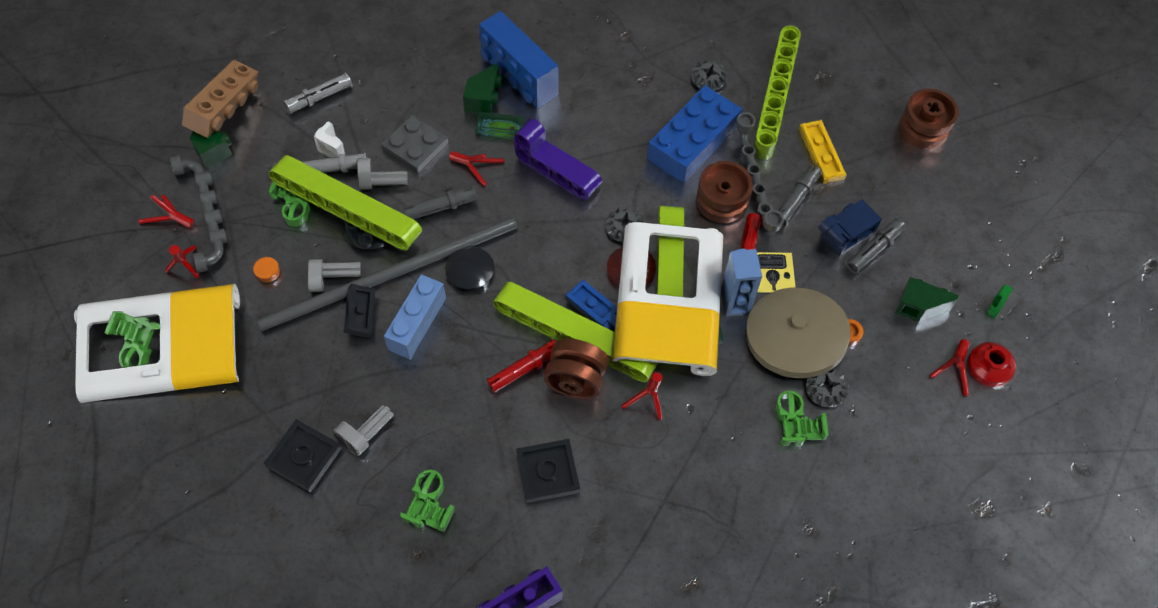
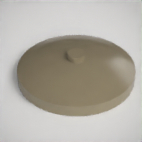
[746,287,851,378]

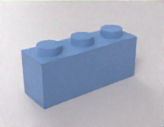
[721,249,762,316]
[384,274,446,360]

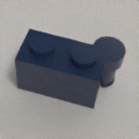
[818,199,882,255]

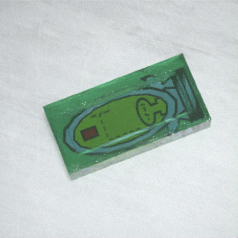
[475,112,524,139]

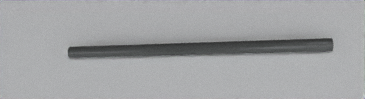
[257,217,517,331]

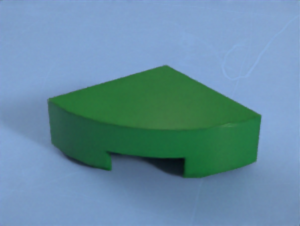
[987,284,1013,318]

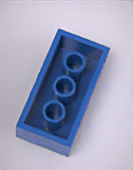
[479,11,559,109]
[647,85,742,183]

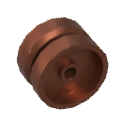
[899,88,959,149]
[696,161,753,223]
[544,338,609,400]

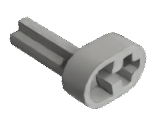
[358,158,408,190]
[308,259,361,292]
[332,405,394,456]

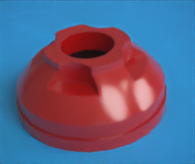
[967,342,1016,387]

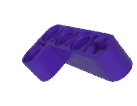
[514,119,602,200]

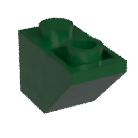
[463,64,503,115]
[190,128,232,168]
[895,277,959,322]

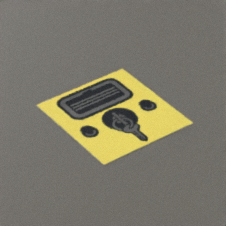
[757,252,795,293]

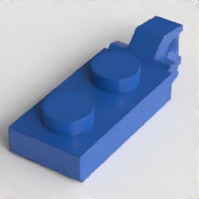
[565,280,617,332]

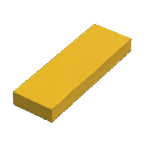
[799,120,846,184]

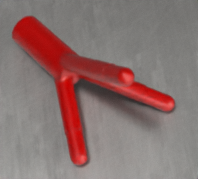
[449,151,505,187]
[138,195,195,229]
[164,245,200,278]
[930,339,970,397]
[621,372,663,420]

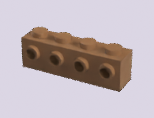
[182,59,259,138]

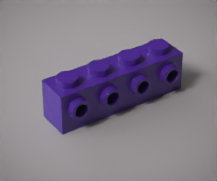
[476,566,563,608]

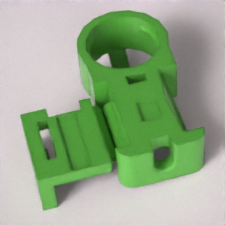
[268,182,311,227]
[105,311,161,368]
[775,391,829,446]
[400,470,455,532]

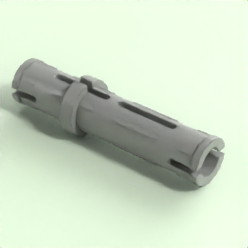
[283,73,352,114]
[303,152,368,173]

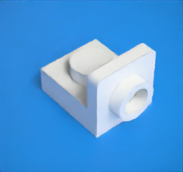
[314,122,345,158]

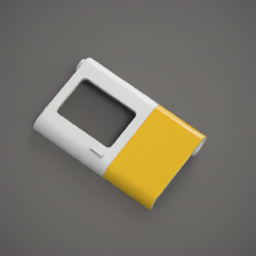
[612,222,723,376]
[74,284,240,403]

